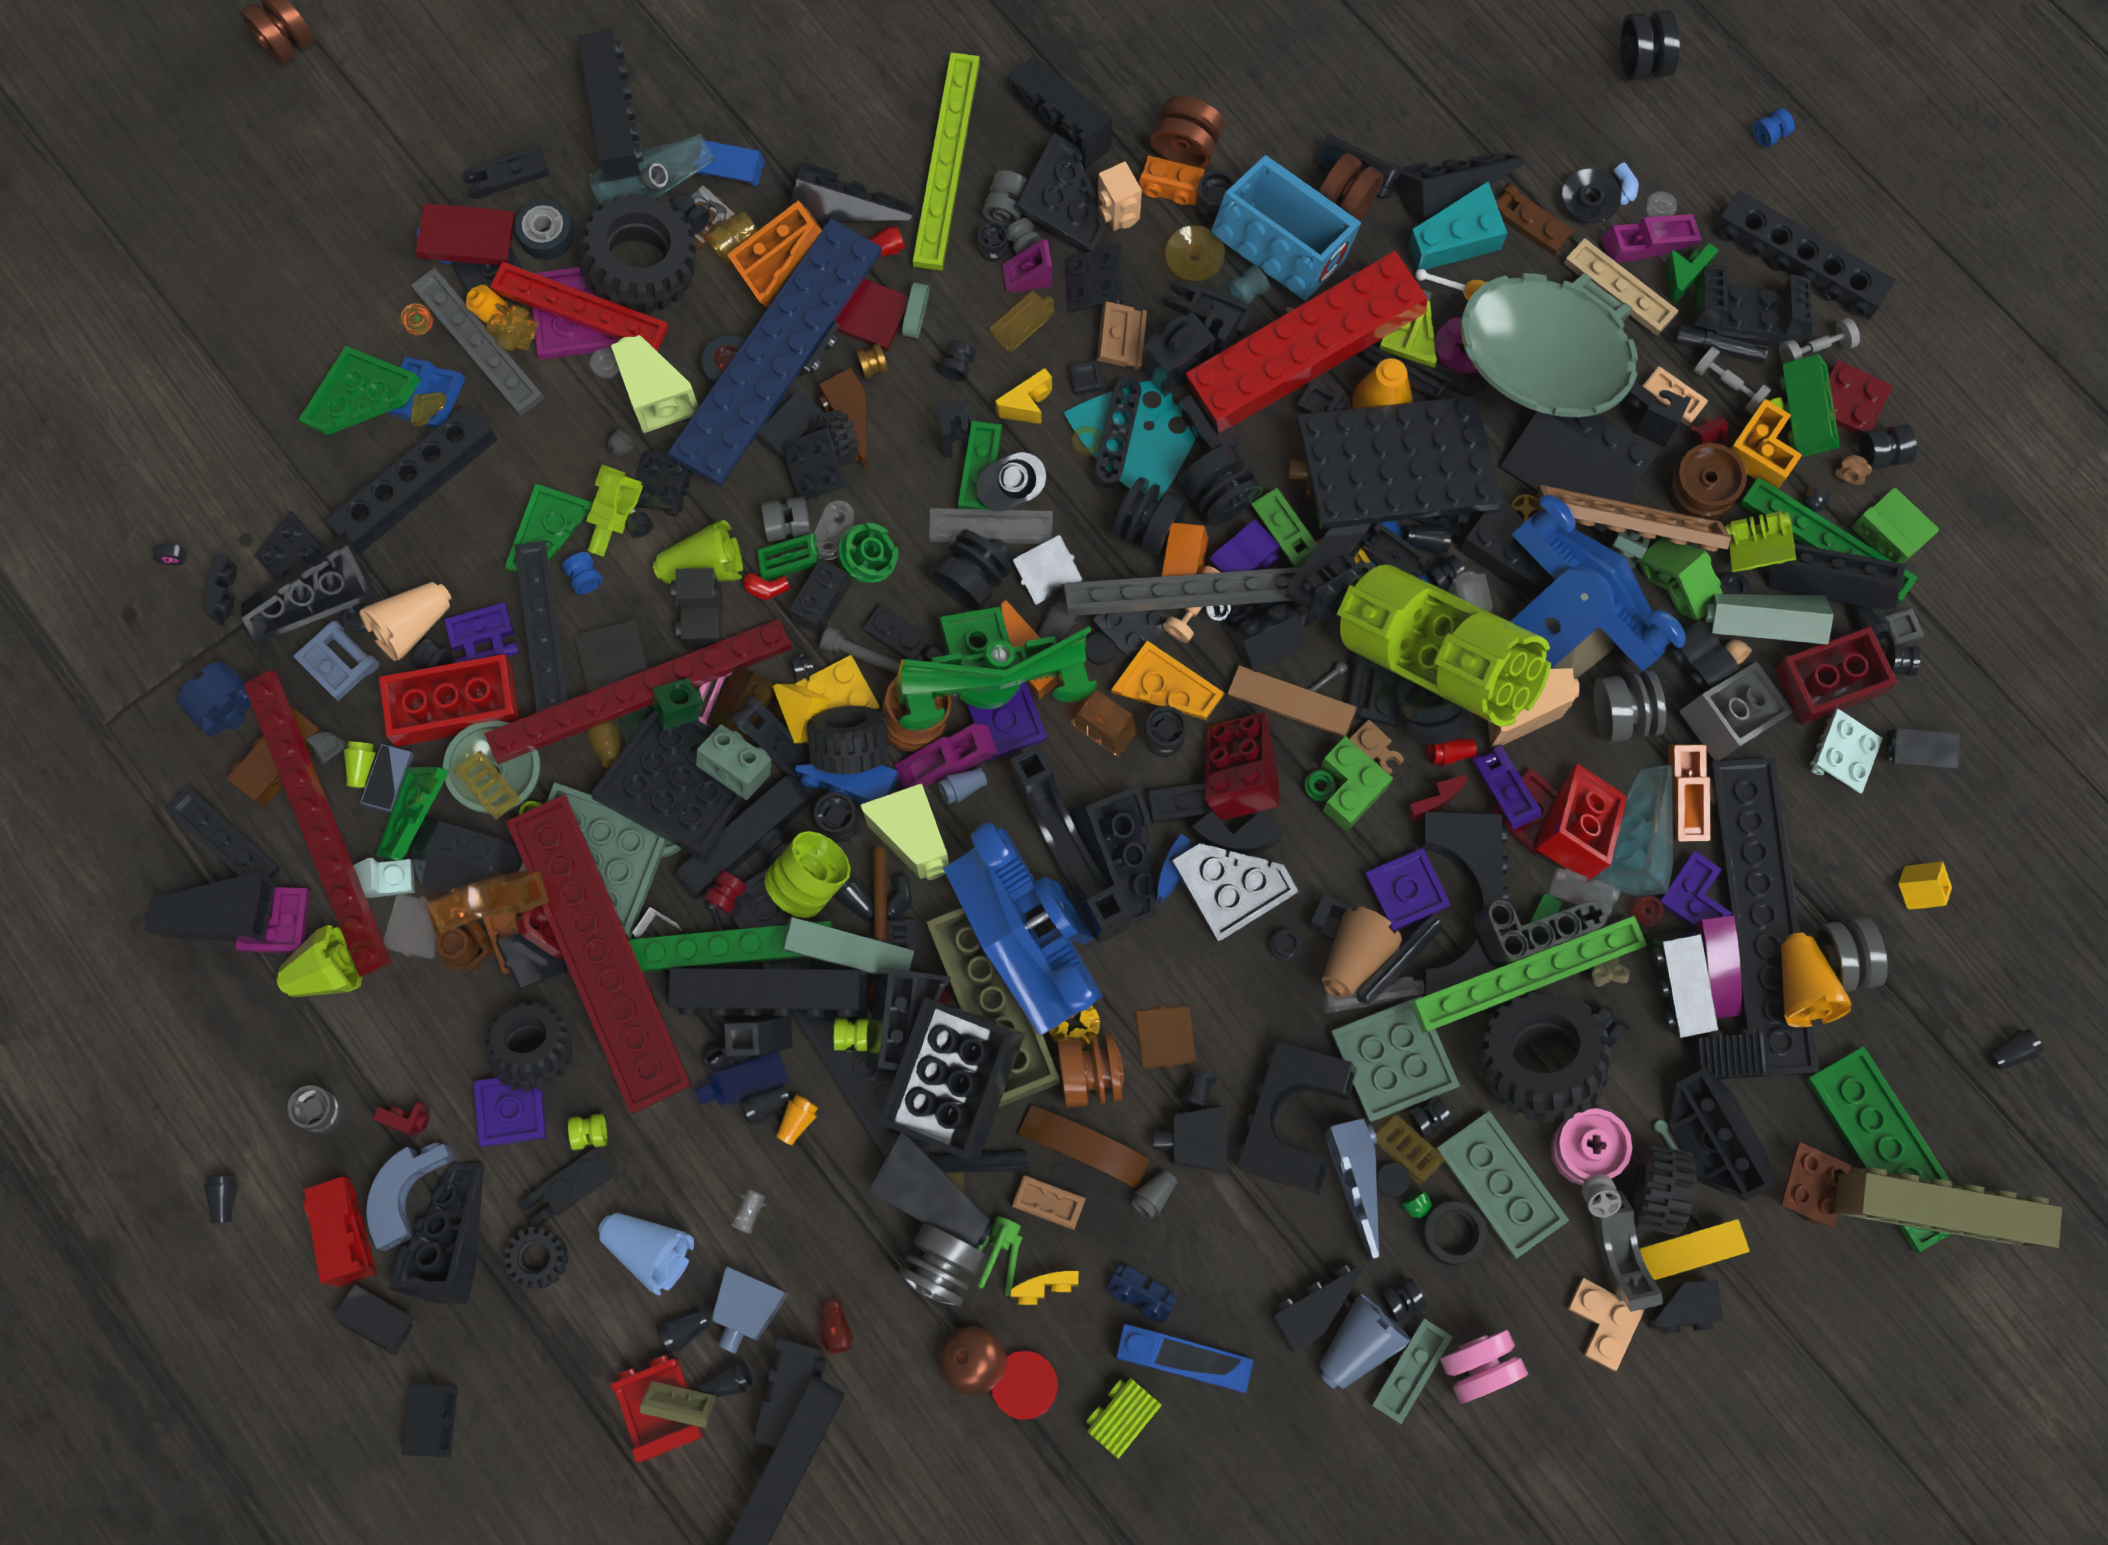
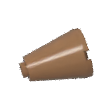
[1322,907,1402,998]

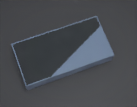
[360,744,414,813]

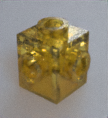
[485,303,539,351]

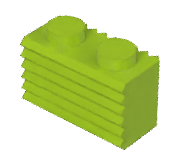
[1086,1378,1161,1459]

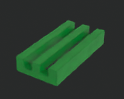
[757,533,820,581]

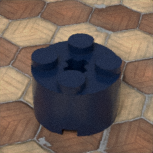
[177,662,251,736]

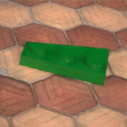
[505,483,594,574]
[375,767,449,861]

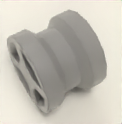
[1582,1174,1621,1218]

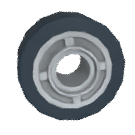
[515,199,575,260]

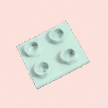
[1810,709,1883,794]

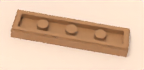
[1228,666,1357,738]

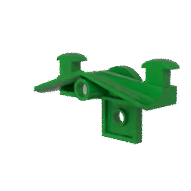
[894,607,1097,731]

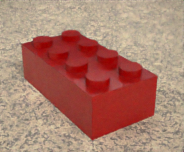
[379,654,520,747]

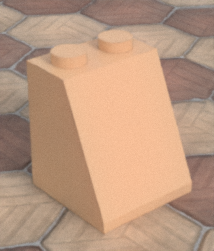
[1488,668,1579,749]

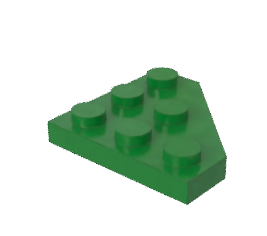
[298,346,421,435]

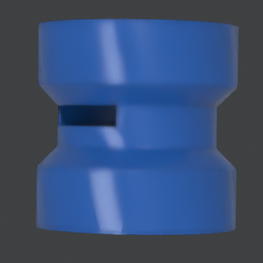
[1752,107,1795,148]
[562,552,603,595]

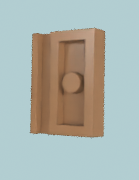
[1097,301,1147,370]

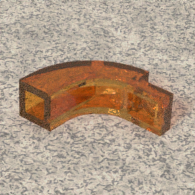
[425,871,549,934]

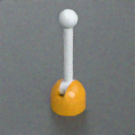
[1415,269,1487,301]

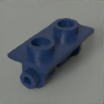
[1106,1264,1178,1324]

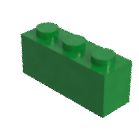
[1780,354,1840,457]

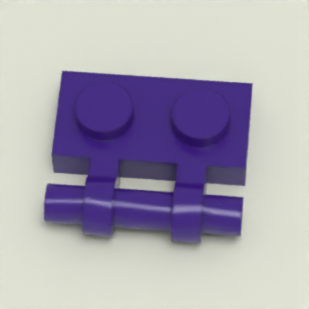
[444,602,520,663]

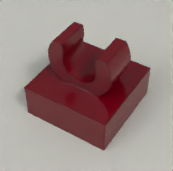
[1691,416,1729,446]

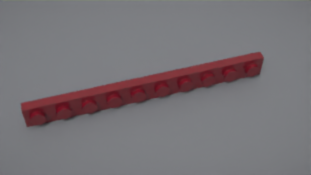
[484,619,792,765]
[244,671,392,977]

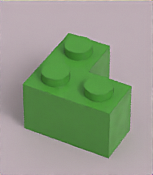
[1637,536,1723,621]
[1321,736,1393,832]

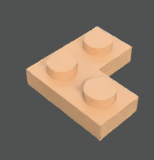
[1567,1278,1644,1371]

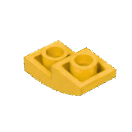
[1011,1271,1079,1305]

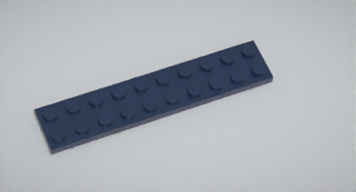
[668,219,882,487]

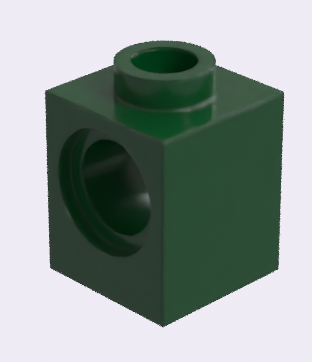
[652,678,703,730]

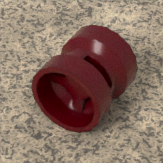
[703,870,748,914]

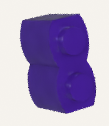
[1208,519,1280,573]

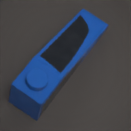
[1116,1324,1254,1393]

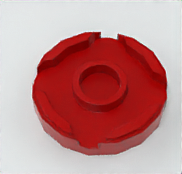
[992,1351,1058,1420]

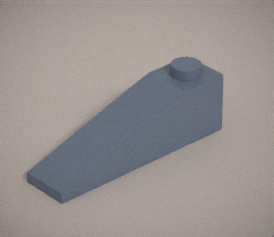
[1323,1118,1379,1261]

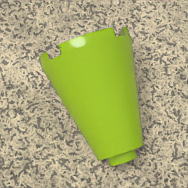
[653,520,743,584]

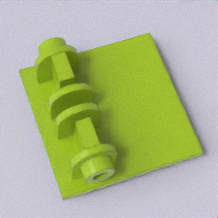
[1725,510,1796,572]

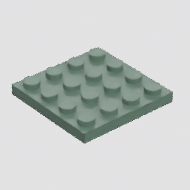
[508,783,668,939]

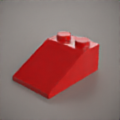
[1536,763,1627,882]

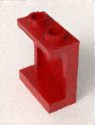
[610,1355,705,1463]

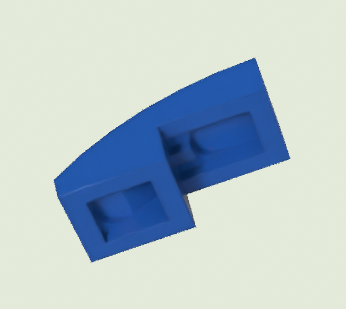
[1156,834,1191,905]

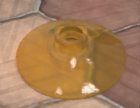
[1165,226,1225,281]

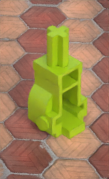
[586,465,643,557]

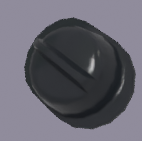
[976,452,1047,512]

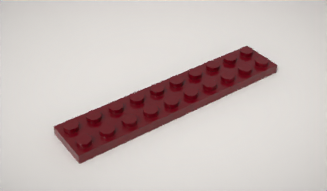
[506,794,693,1114]

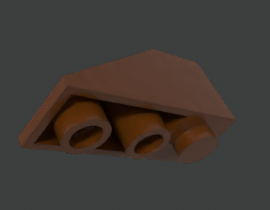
[818,368,868,470]

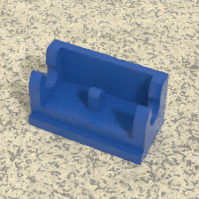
[695,140,765,186]

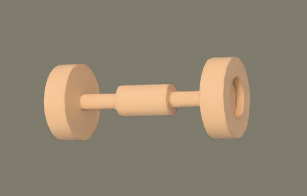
[1163,566,1221,643]

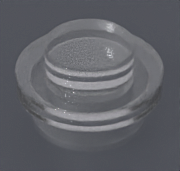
[1646,192,1677,217]
[590,348,619,378]

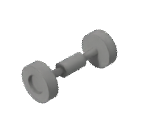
[1779,318,1860,364]
[1694,347,1771,414]

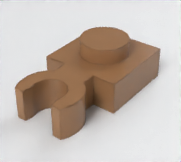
[1349,720,1404,775]

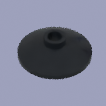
[1562,168,1622,223]

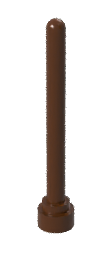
[868,846,887,1000]

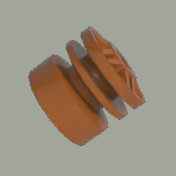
[881,678,952,752]
[1057,1032,1124,1109]

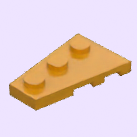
[1111,641,1224,720]

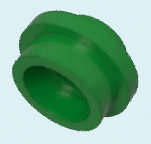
[1304,770,1336,802]

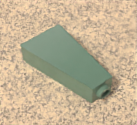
[1705,594,1834,644]

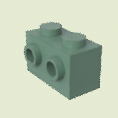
[696,725,772,800]

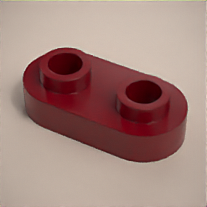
[517,906,564,959]

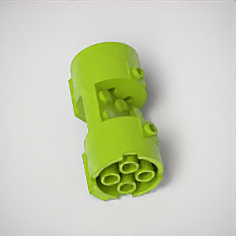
[1337,565,1551,727]

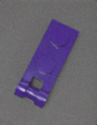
[1471,744,1542,830]

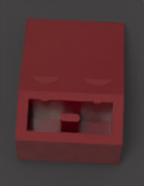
[1205,711,1279,821]

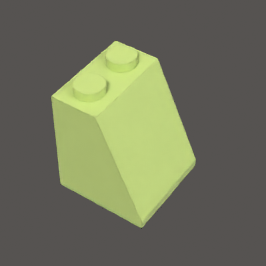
[611,335,699,433]
[861,783,949,880]

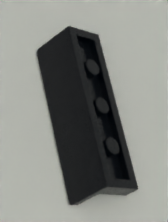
[1768,544,1906,612]

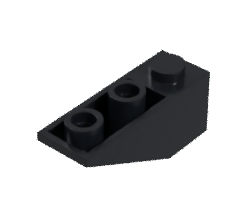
[1271,1264,1363,1353]

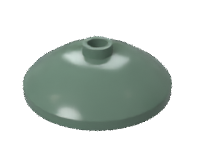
[443,721,541,814]

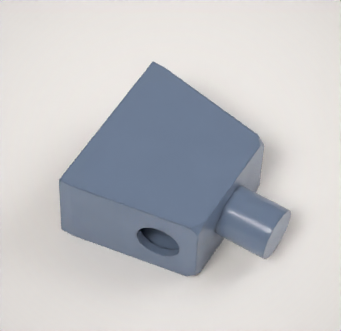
[712,1267,788,1354]

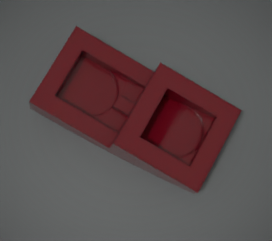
[1406,774,1468,823]

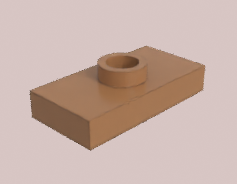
[1012,1175,1086,1231]

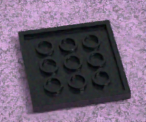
[592,711,744,859]

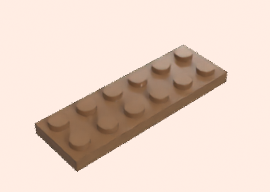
[1537,485,1731,551]

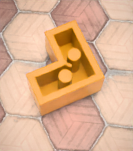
[1731,399,1802,489]

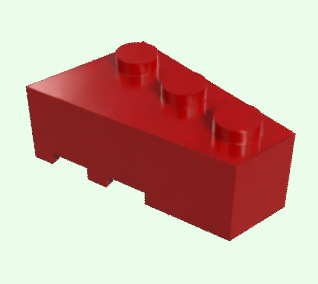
[303,1176,378,1287]

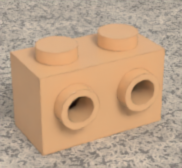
[1098,161,1142,231]

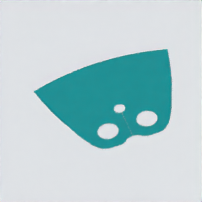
[1064,381,1195,500]

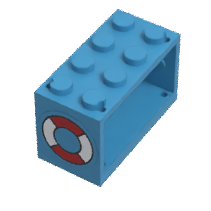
[1211,155,1362,301]

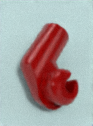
[743,573,791,600]

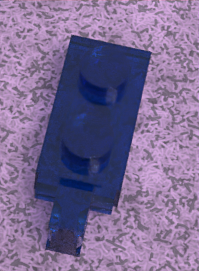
[695,1051,790,1106]

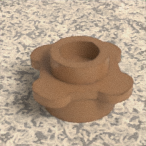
[1835,455,1872,485]

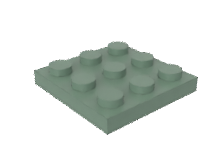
[1330,996,1460,1124]

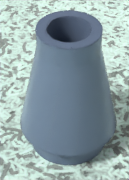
[938,768,987,805]

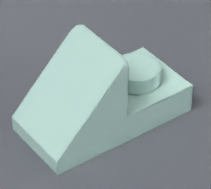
[353,858,415,898]

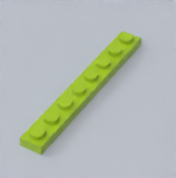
[913,52,980,271]

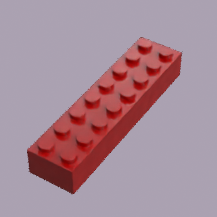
[1186,251,1428,433]

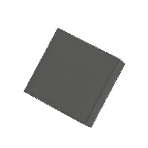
[1885,608,1924,646]

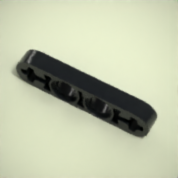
[1093,377,1141,489]

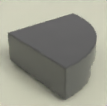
[306,732,347,765]

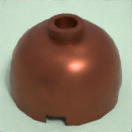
[938,1326,1007,1396]

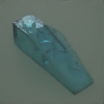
[590,134,716,204]

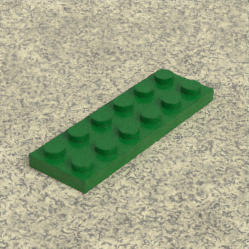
[1806,1047,1953,1253]

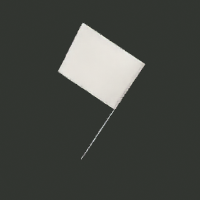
[632,907,682,939]

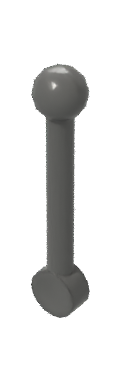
[1308,662,1347,692]

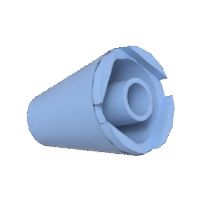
[598,1212,694,1295]

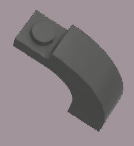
[1591,1191,1663,1312]

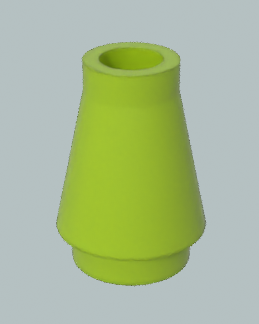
[344,742,376,788]

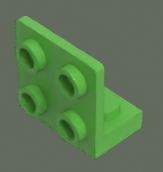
[1851,488,1939,564]

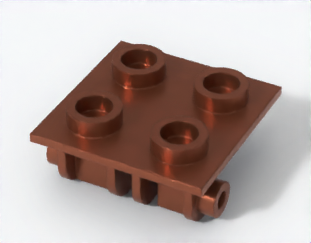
[1780,1142,1852,1229]

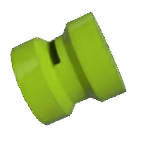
[834,1018,869,1051]
[568,1113,607,1150]

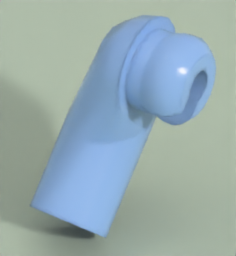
[1613,162,1639,205]

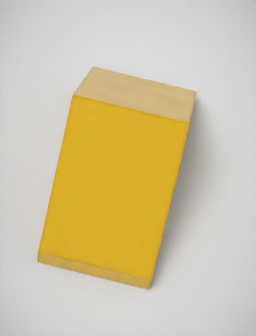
[772,684,829,743]

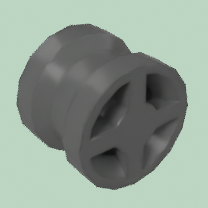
[1006,218,1042,255]

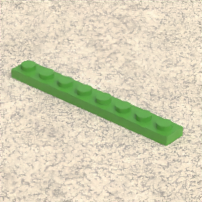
[1410,916,1647,1033]

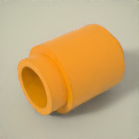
[466,285,511,327]

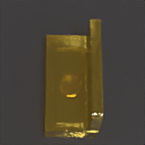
[990,290,1054,353]

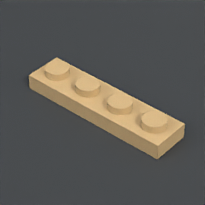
[1564,238,1679,336]

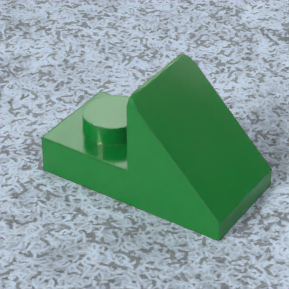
[1665,243,1719,304]

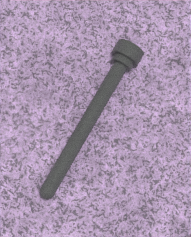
[819,626,959,699]

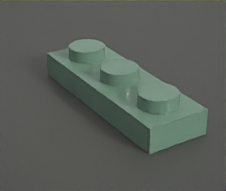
[1371,1318,1453,1425]

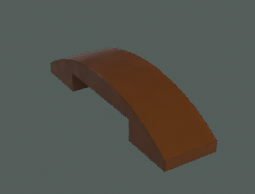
[1017,1105,1150,1190]

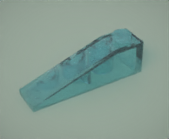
[1592,765,1673,896]

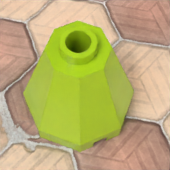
[277,925,362,997]

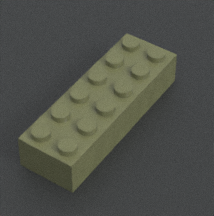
[927,908,1060,1108]
[1835,1167,2062,1248]

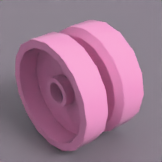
[1550,1108,1633,1186]
[1440,1329,1528,1404]

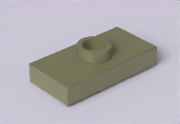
[640,1381,716,1428]

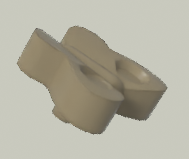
[1591,958,1630,987]

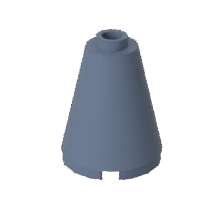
[1319,1294,1410,1389]

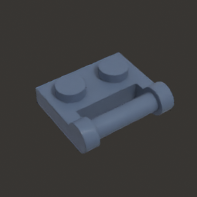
[293,620,380,701]

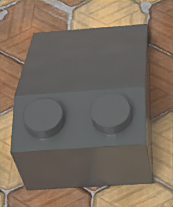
[1679,661,1793,761]

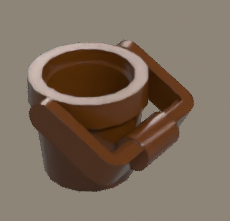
[436,913,494,973]

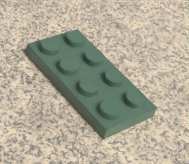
[1435,1111,1569,1260]

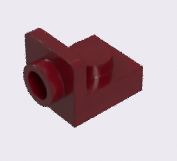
[373,1101,430,1138]

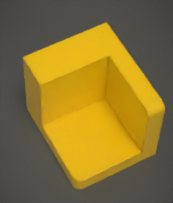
[1899,861,1952,909]

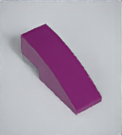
[1601,214,1702,263]
[895,724,998,789]
[1695,916,1742,1019]

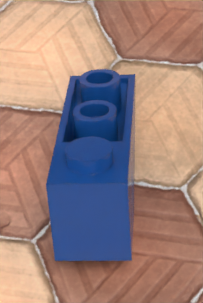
[795,764,899,809]

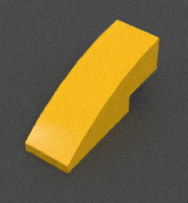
[1640,1219,1750,1280]

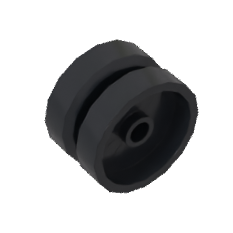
[1620,10,1680,81]
[1397,679,1473,745]

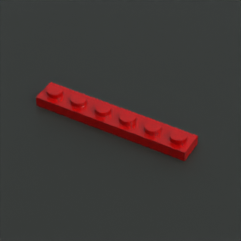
[490,261,669,352]

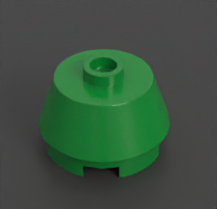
[838,523,898,583]

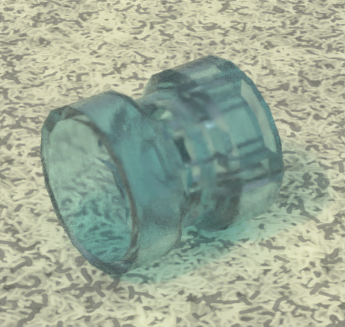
[1228,265,1270,304]

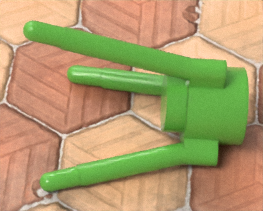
[975,1216,1023,1296]

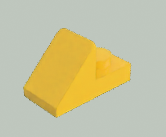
[995,368,1052,424]

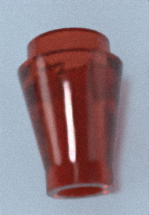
[821,1301,854,1354]

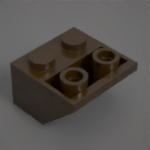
[706,668,788,747]

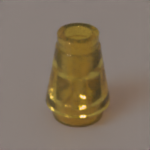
[588,721,620,768]

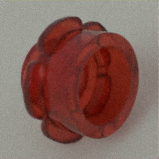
[1632,896,1664,927]

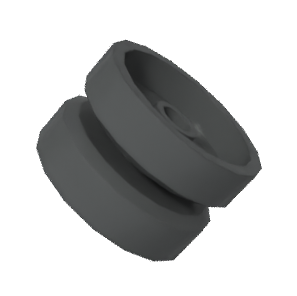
[1815,916,1888,993]

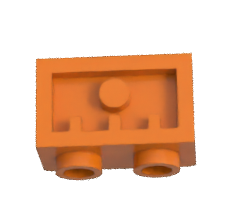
[1139,155,1205,206]

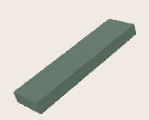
[781,917,914,975]

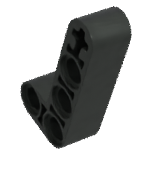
[1474,900,1607,966]

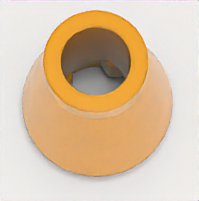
[776,1094,819,1146]

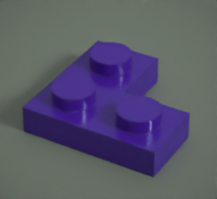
[1658,851,1732,930]

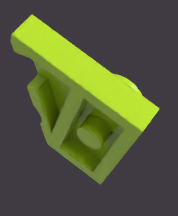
[1380,301,1437,368]

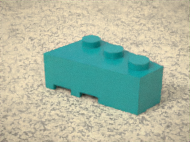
[1408,182,1507,271]

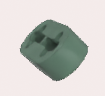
[902,282,930,339]

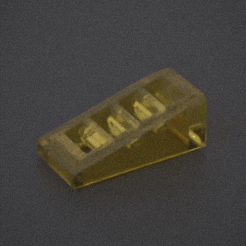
[453,750,521,820]
[1376,1115,1446,1185]

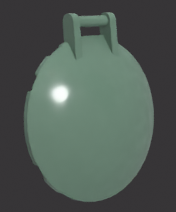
[1461,273,1638,417]

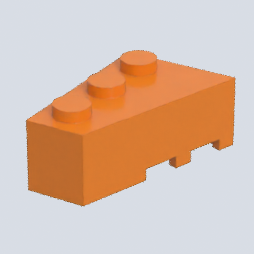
[727,200,822,308]

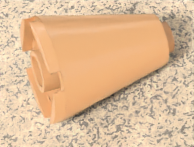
[359,582,451,661]

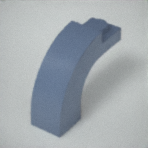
[366,1143,456,1251]

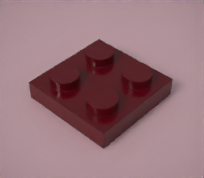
[1829,360,1893,437]

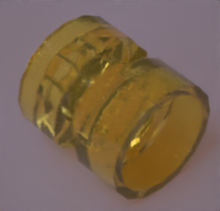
[706,210,757,265]

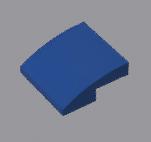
[386,357,466,429]

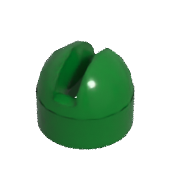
[1402,1190,1432,1219]

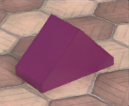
[1002,239,1052,293]

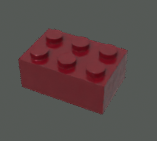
[1774,627,1898,725]

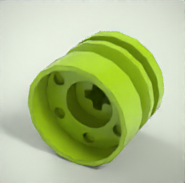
[764,831,851,918]

